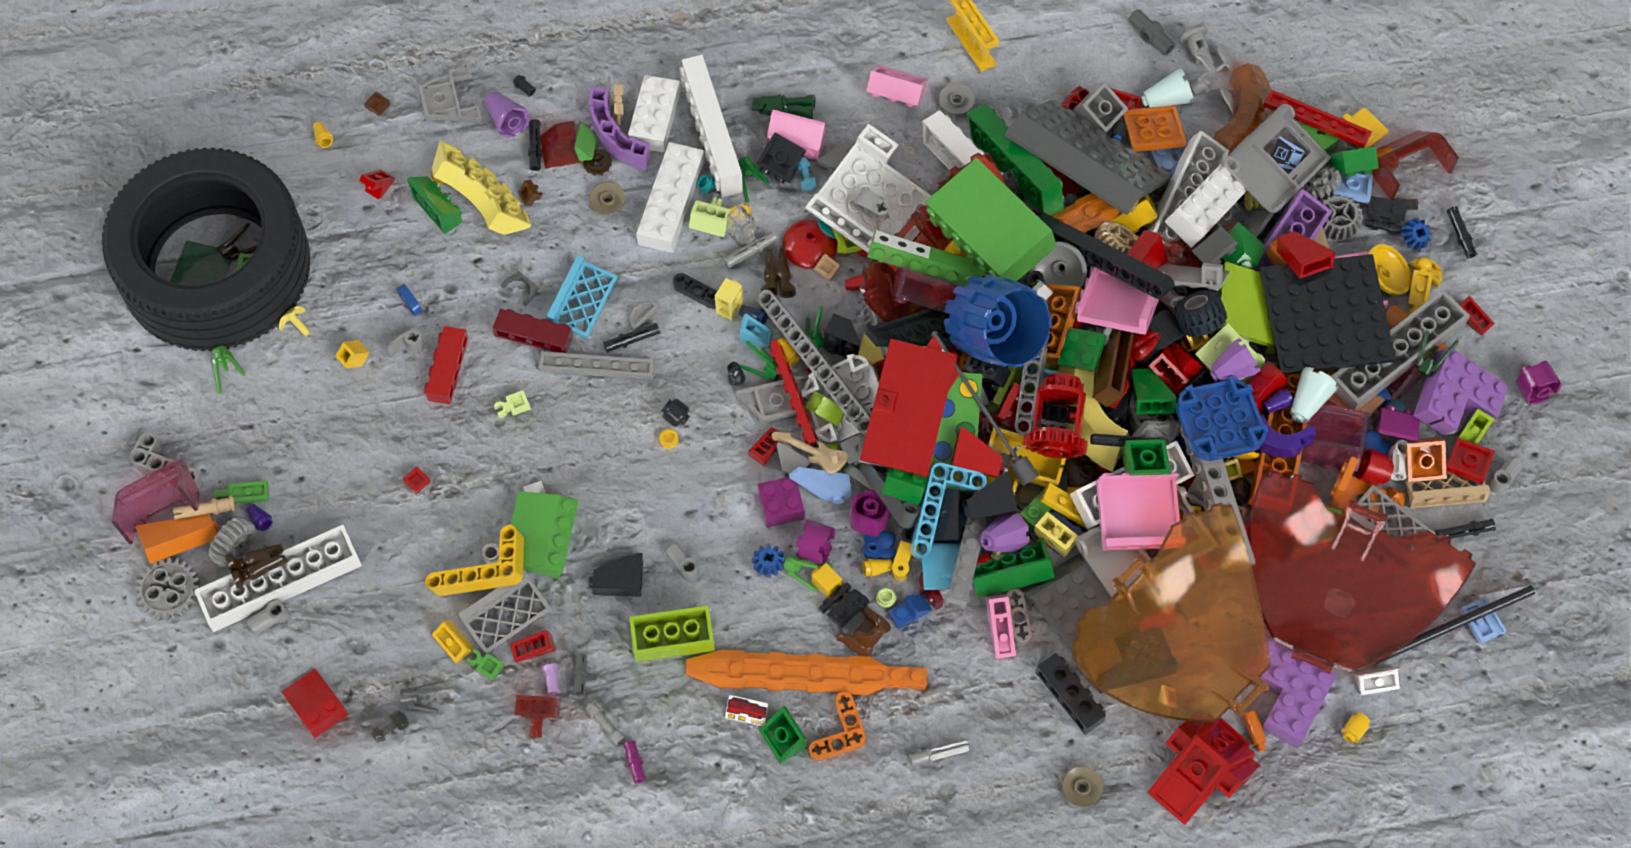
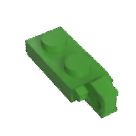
[214,481,269,504]

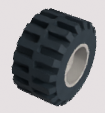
[1174,290,1227,337]

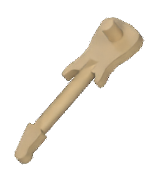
[772,432,848,474]

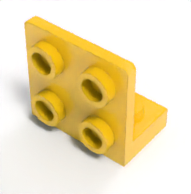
[1341,108,1389,149]

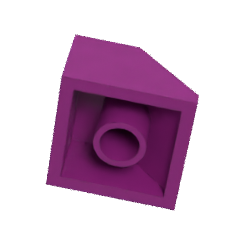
[1374,404,1420,441]

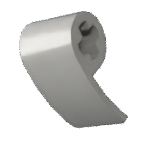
[387,329,425,357]

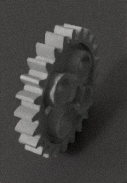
[134,558,201,621]

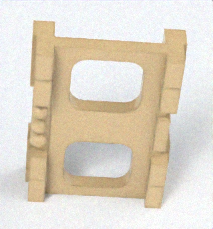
[611,84,623,126]

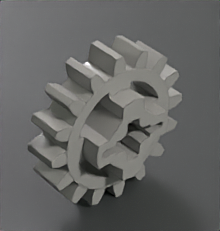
[1302,166,1342,198]

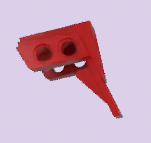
[1147,712,1261,825]

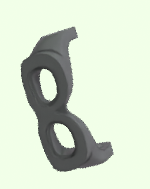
[501,271,538,306]

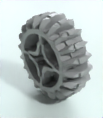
[1319,193,1363,241]
[208,516,256,568]

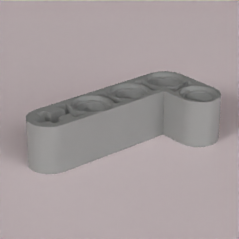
[130,432,203,492]

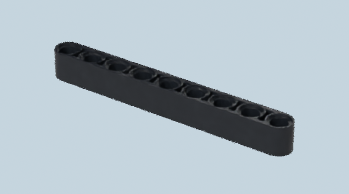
[1037,212,1175,299]

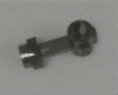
[371,710,409,743]

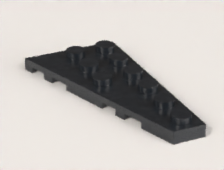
[865,304,954,347]

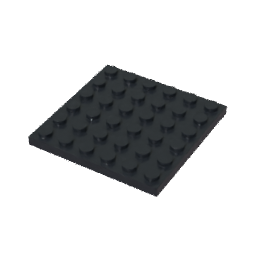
[1259,254,1396,375]

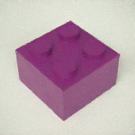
[757,477,805,528]

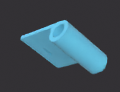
[917,543,972,590]

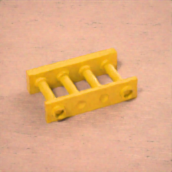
[946,0,1000,72]

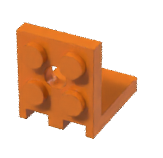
[1328,457,1387,522]

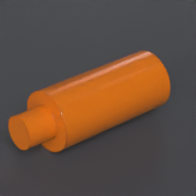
[1243,711,1267,752]

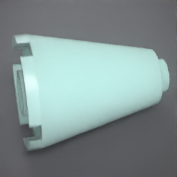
[1141,68,1193,108]
[1290,367,1338,423]

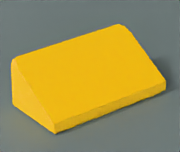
[432,620,475,663]

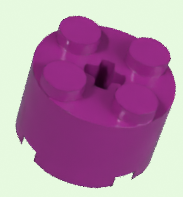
[1515,360,1562,404]
[849,490,890,537]
[796,520,835,565]

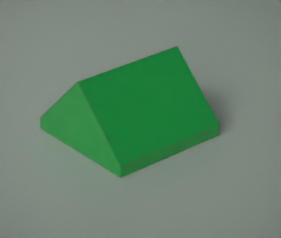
[759,706,807,763]

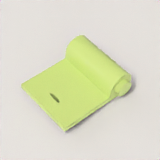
[1195,324,1266,384]

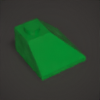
[1221,222,1265,270]

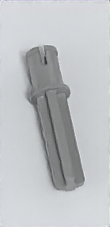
[908,740,969,767]

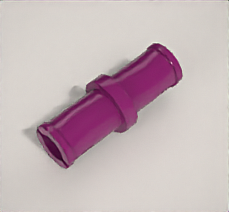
[623,741,646,784]

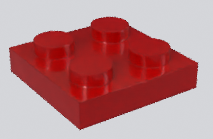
[1446,438,1495,485]

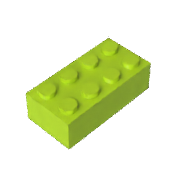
[629,605,715,662]

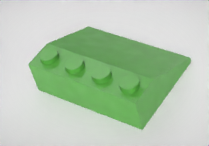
[510,491,579,579]

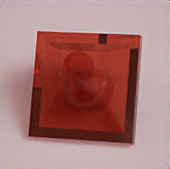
[540,121,581,169]

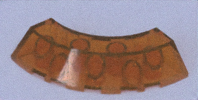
[1213,63,1274,156]

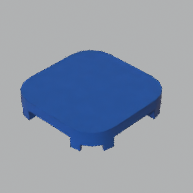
[1176,377,1268,461]

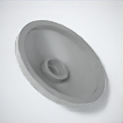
[1031,241,1087,288]

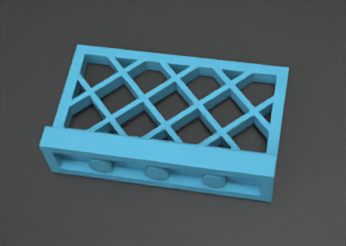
[546,255,618,339]

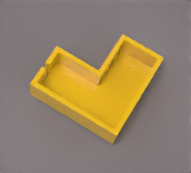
[973,427,1066,495]

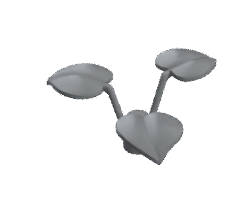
[1190,44,1237,119]

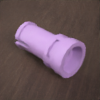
[542,664,560,695]

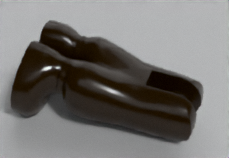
[761,248,796,298]
[225,544,288,589]

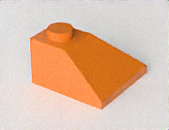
[1406,437,1447,482]

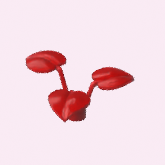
[1110,330,1160,409]

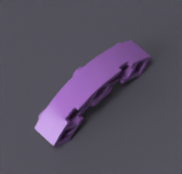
[589,86,650,171]

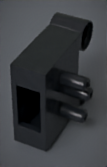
[901,489,964,545]

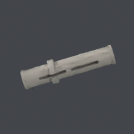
[723,232,777,268]

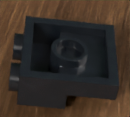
[756,132,806,184]

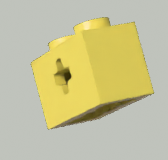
[1034,512,1078,558]

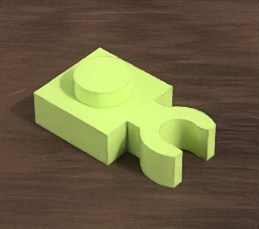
[494,390,531,418]

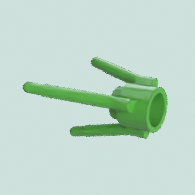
[212,346,245,394]
[784,555,834,592]

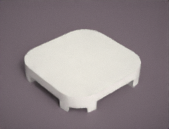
[802,354,880,444]

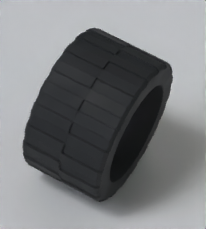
[1132,309,1186,369]

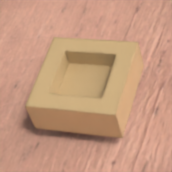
[813,254,840,281]

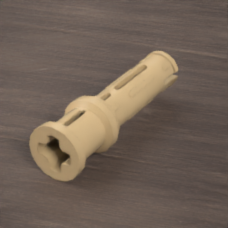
[173,495,236,520]

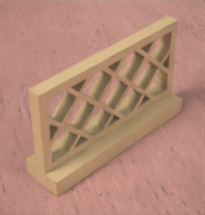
[1404,459,1490,509]

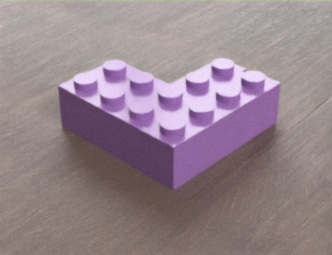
[1413,347,1508,435]
[1243,636,1337,749]

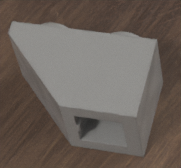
[777,442,811,486]

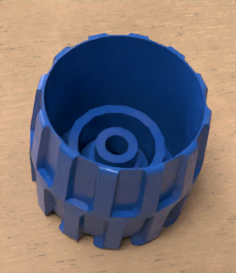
[944,275,1052,368]

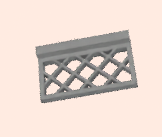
[1343,485,1436,570]
[458,569,552,655]

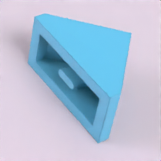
[740,314,773,348]

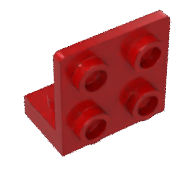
[993,382,1032,432]

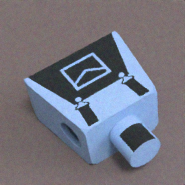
[1270,137,1304,174]

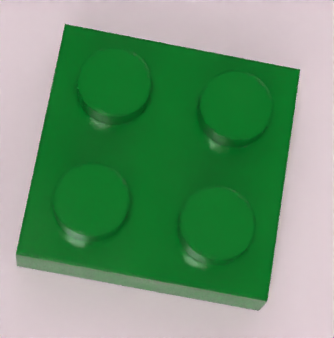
[1058,327,1107,373]

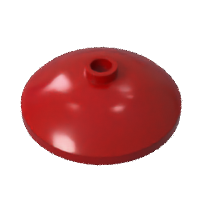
[783,219,838,269]

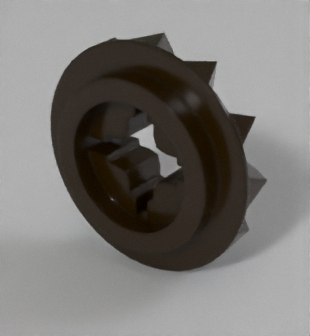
[583,149,612,176]

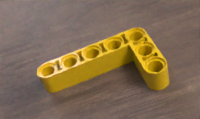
[425,525,524,596]

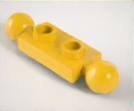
[1407,257,1433,315]

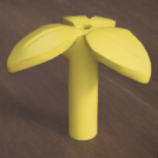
[279,306,311,336]

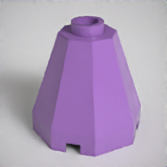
[1210,338,1261,382]
[980,512,1029,553]

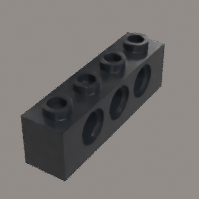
[1035,653,1106,735]

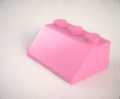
[866,65,929,107]
[767,110,825,160]

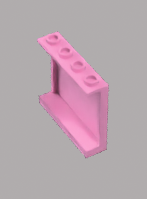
[1075,266,1165,335]
[1096,471,1186,551]

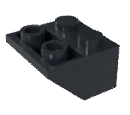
[824,313,860,359]

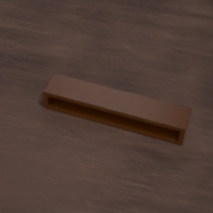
[1092,328,1134,407]

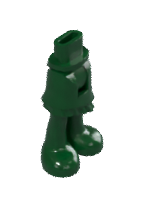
[752,94,816,120]

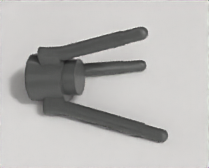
[400,681,444,713]

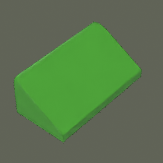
[574,123,597,161]

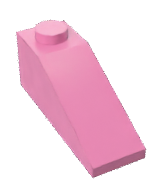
[985,594,1016,659]

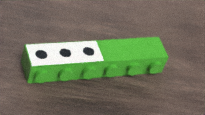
[867,230,983,287]

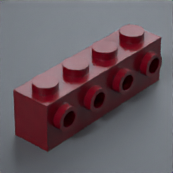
[492,309,573,353]

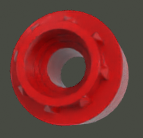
[1356,448,1394,486]

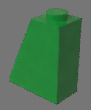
[1131,369,1176,415]

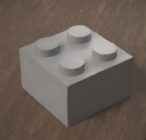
[1073,82,1128,133]

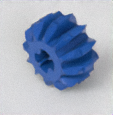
[1400,218,1433,250]
[752,544,785,578]

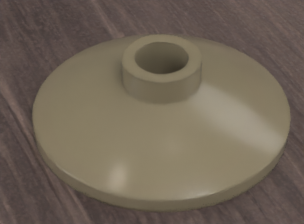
[589,182,626,215]
[1062,767,1103,807]

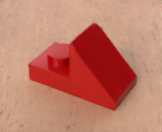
[359,170,395,199]

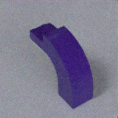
[1258,415,1316,458]

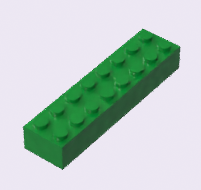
[967,104,1065,216]

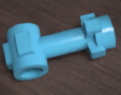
[797,158,817,192]

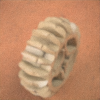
[1094,221,1139,254]

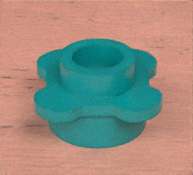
[697,174,715,195]

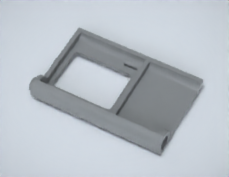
[1224,104,1331,213]
[1074,485,1219,601]

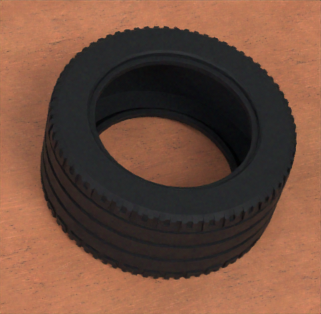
[101,147,311,351]

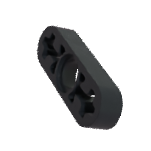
[673,273,717,309]

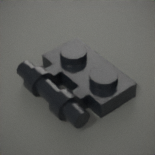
[1364,196,1408,234]
[818,582,870,628]

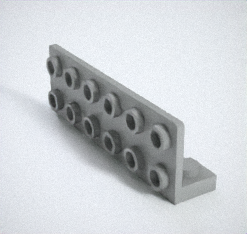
[1157,263,1230,290]

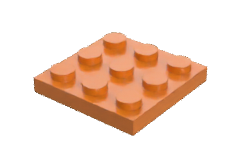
[1122,105,1187,152]

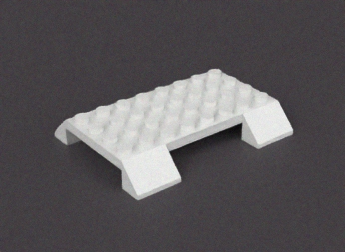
[805,124,953,294]

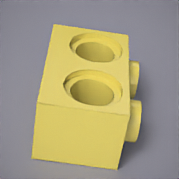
[715,278,743,321]

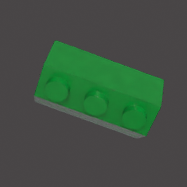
[407,176,462,234]

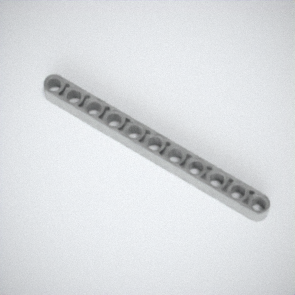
[758,290,871,436]

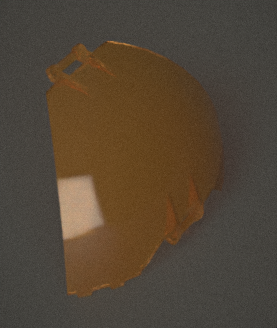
[1071,503,1271,722]

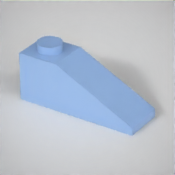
[789,467,851,504]

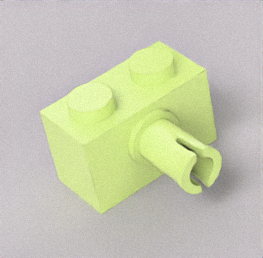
[689,197,731,237]

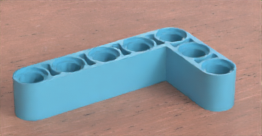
[910,463,987,558]

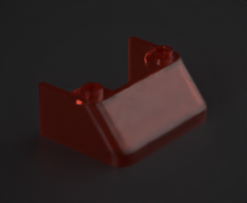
[1371,130,1459,200]

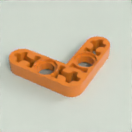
[809,692,866,761]

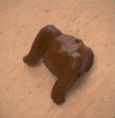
[835,605,891,656]

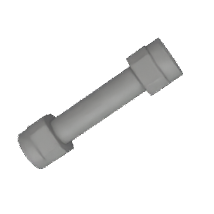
[585,702,625,746]

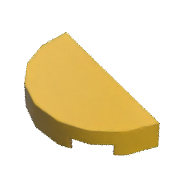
[1409,258,1442,288]

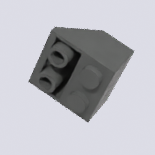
[1191,226,1238,265]

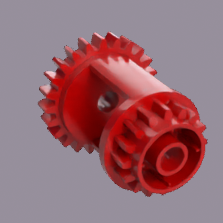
[1023,373,1088,458]

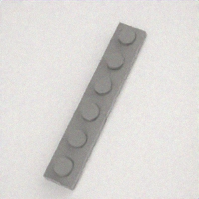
[539,351,655,380]
[946,517,988,606]

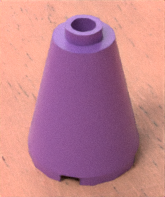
[485,91,530,138]

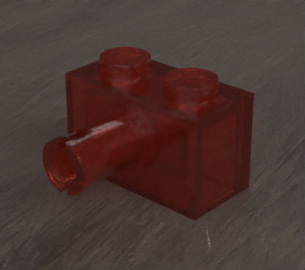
[514,695,561,738]

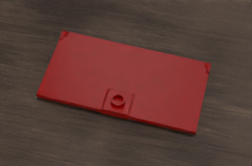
[860,339,958,477]

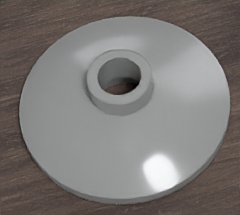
[939,83,975,115]

